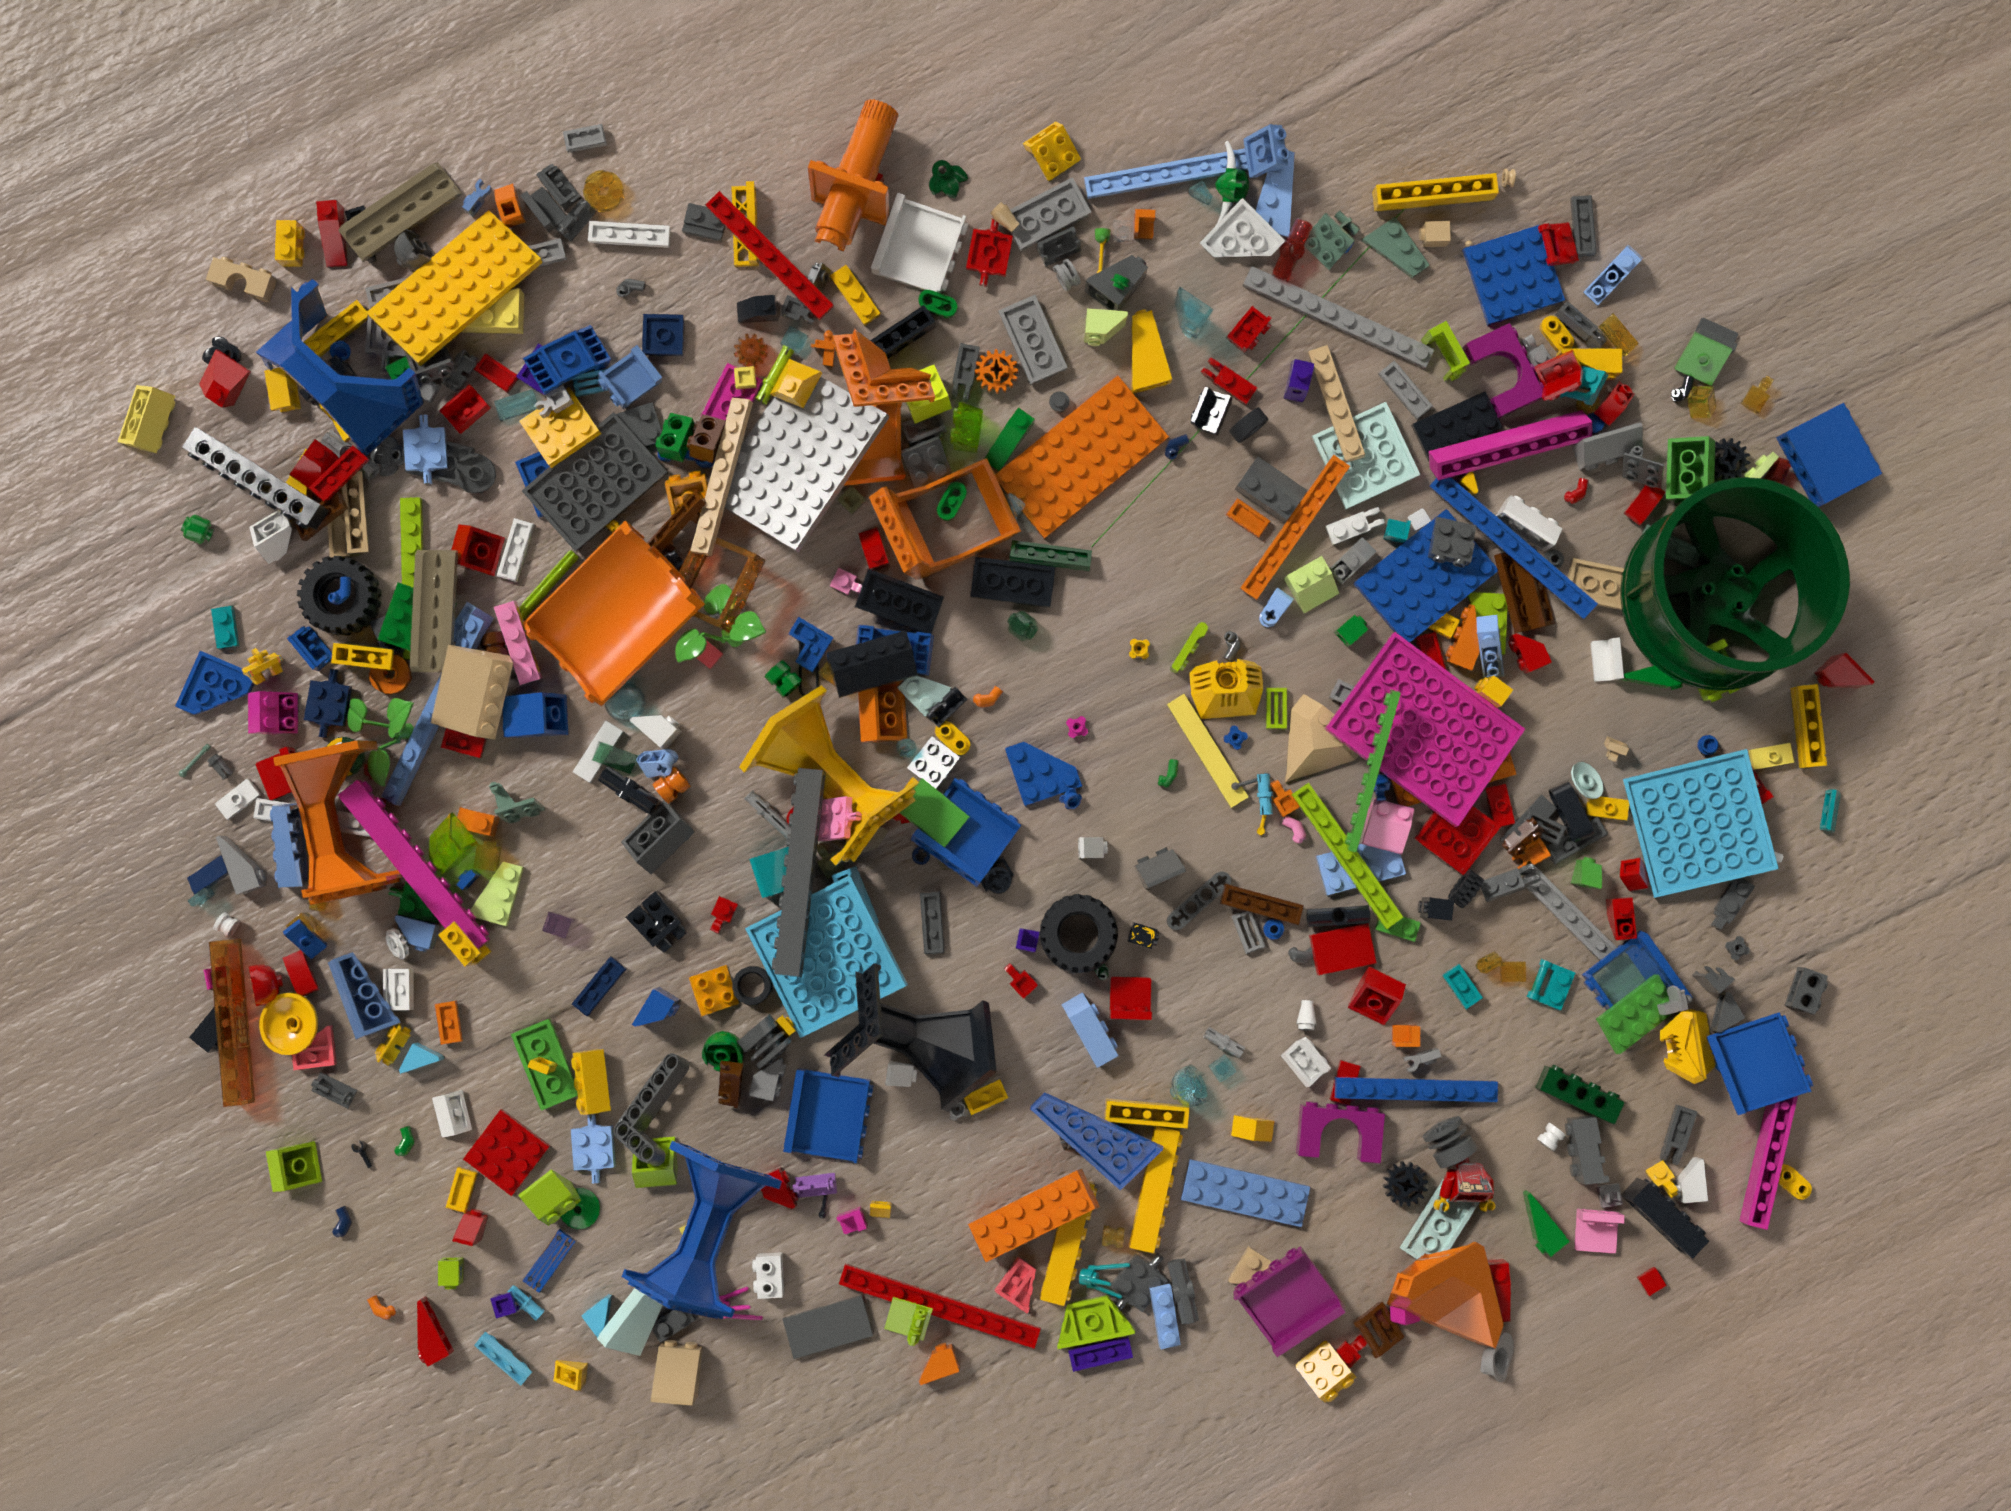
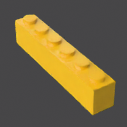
[1372,173,1499,212]
[1129,1126,1183,1253]
[1040,1181,1097,1306]

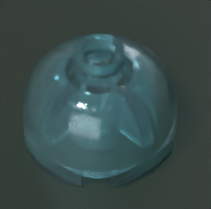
[605,682,646,722]
[1170,1064,1208,1107]

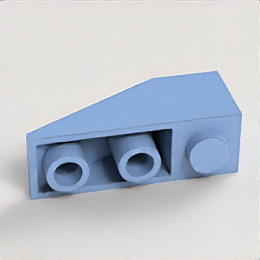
[1583,244,1643,305]
[1476,615,1504,678]

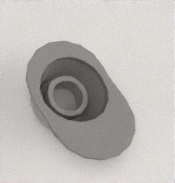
[1480,1333,1514,1382]

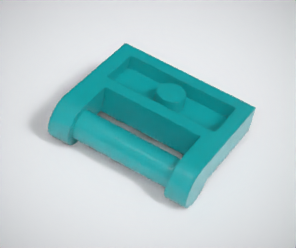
[1560,366,1608,405]
[1526,959,1575,1011]

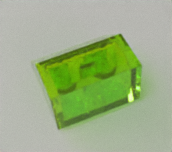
[950,402,983,453]

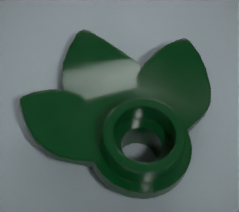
[929,160,968,198]

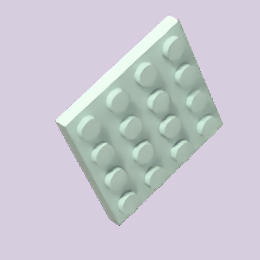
[1312,402,1420,510]

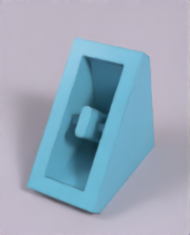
[399,1042,444,1074]
[581,1294,612,1338]

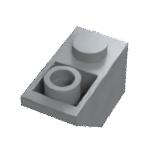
[1330,537,1376,584]
[749,1058,786,1101]

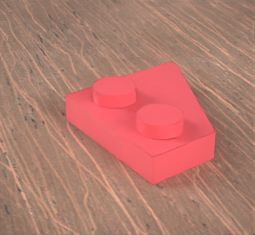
[292,1025,337,1070]
[995,1256,1036,1314]

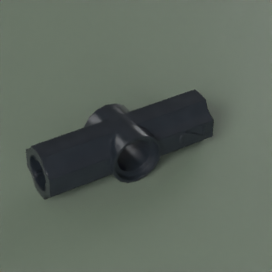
[598,766,659,814]
[1306,905,1370,927]

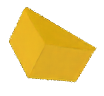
[1231,1115,1275,1142]
[553,1360,588,1391]

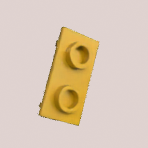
[375,1023,411,1066]

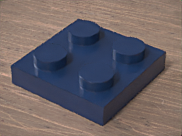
[642,314,685,356]

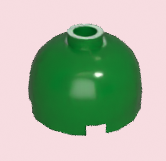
[702,1031,743,1072]

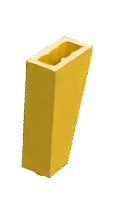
[1131,309,1172,394]

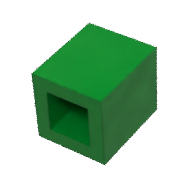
[1334,615,1368,648]

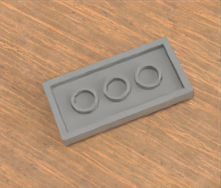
[1010,177,1091,251]
[998,295,1068,385]

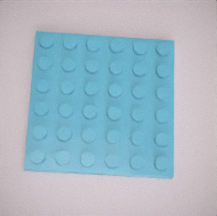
[1623,749,1779,898]
[745,874,908,1038]

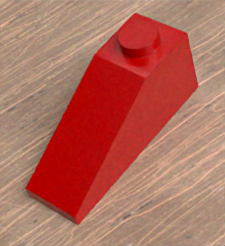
[316,200,348,267]
[1488,1259,1511,1322]
[417,1296,454,1367]

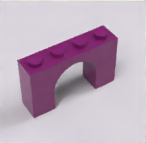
[1462,323,1544,419]
[1296,1101,1385,1164]

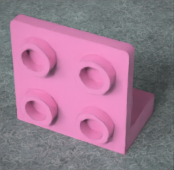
[1574,1208,1625,1253]

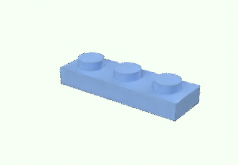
[1149,1284,1181,1349]

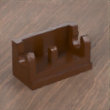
[718,1060,743,1108]

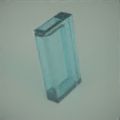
[494,389,537,422]

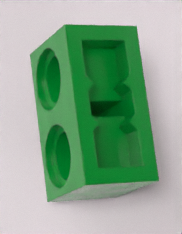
[655,413,695,462]

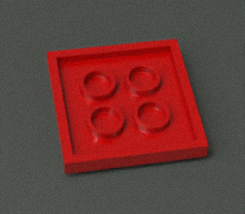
[1414,806,1501,875]
[463,1109,550,1196]

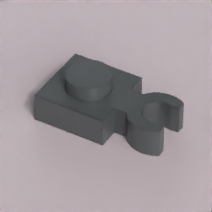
[780,295,814,325]

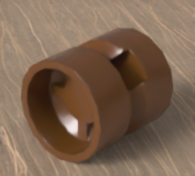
[480,631,510,656]

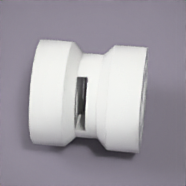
[1537,1123,1566,1152]

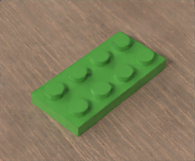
[1596,974,1673,1054]
[511,1018,578,1111]

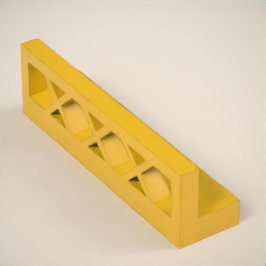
[731,181,759,267]

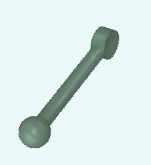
[179,744,211,777]

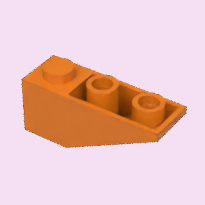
[1445,605,1480,670]

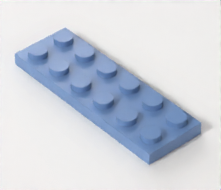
[1181,1159,1310,1227]

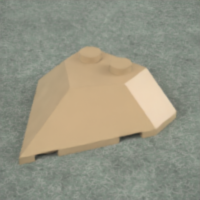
[1285,694,1359,782]

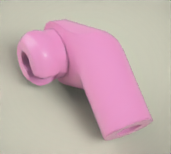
[1282,815,1306,843]

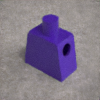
[1283,359,1314,403]

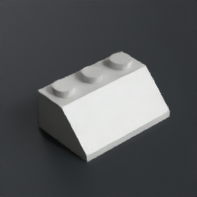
[1496,496,1562,552]

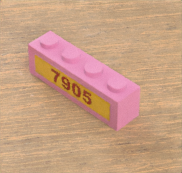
[494,601,543,685]

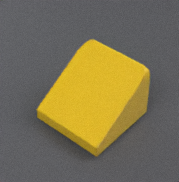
[1458,471,1478,496]
[870,1200,892,1218]

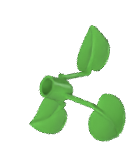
[675,584,766,663]
[347,698,414,786]

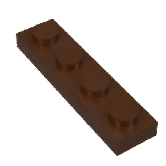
[1220,884,1304,925]

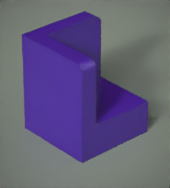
[1015,928,1040,952]
[490,1291,520,1319]

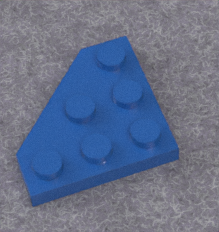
[175,651,254,715]
[1005,742,1082,806]

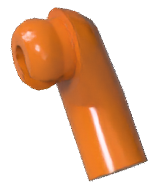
[367,1295,396,1320]

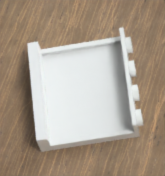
[871,193,969,293]

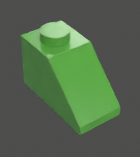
[1571,857,1602,889]

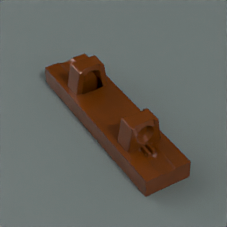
[647,490,706,553]

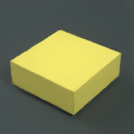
[734,366,757,390]

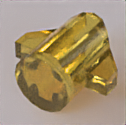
[1475,952,1503,974]

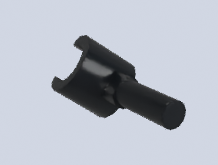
[351,1140,372,1168]

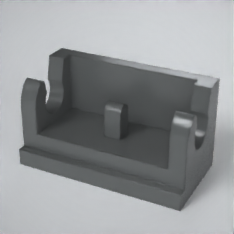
[536,164,582,211]
[1037,226,1082,267]
[1692,966,1735,993]

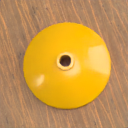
[259,993,318,1055]

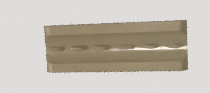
[338,162,463,262]
[410,550,458,673]

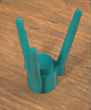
[1079,1263,1130,1299]

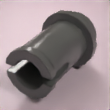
[207,754,234,780]

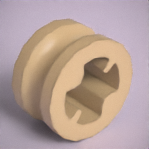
[1501,169,1516,188]

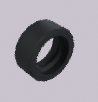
[1229,407,1269,443]
[732,966,772,1005]

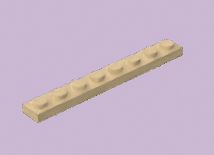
[690,398,753,556]

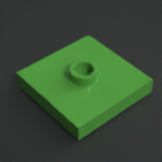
[1674,332,1732,386]

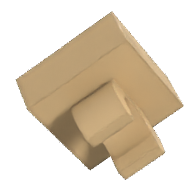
[1604,736,1629,762]

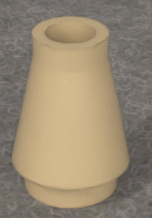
[990,202,1020,232]

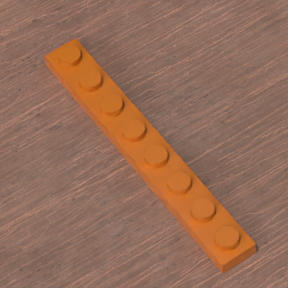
[1240,455,1350,600]

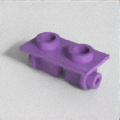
[793,1173,837,1198]

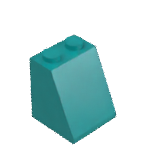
[749,847,789,898]

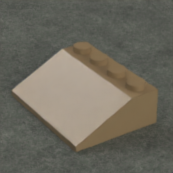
[431,645,513,740]

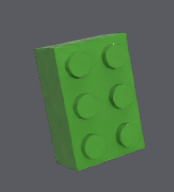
[1666,436,1715,503]

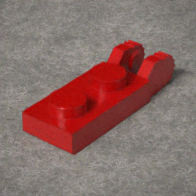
[1201,358,1258,405]

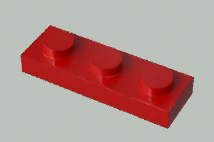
[309,445,369,503]

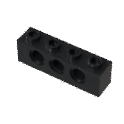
[870,305,936,359]

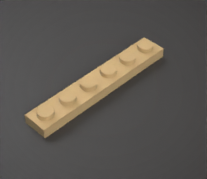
[1308,345,1365,463]

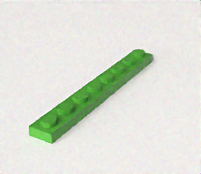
[1345,689,1401,852]

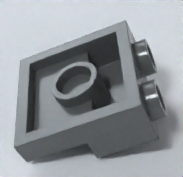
[1428,517,1477,567]

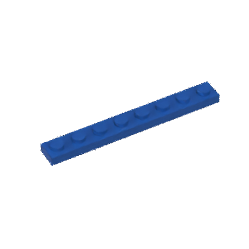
[1335,1077,1498,1102]

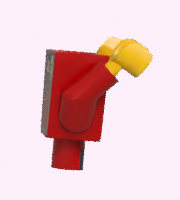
[1433,1157,1496,1212]

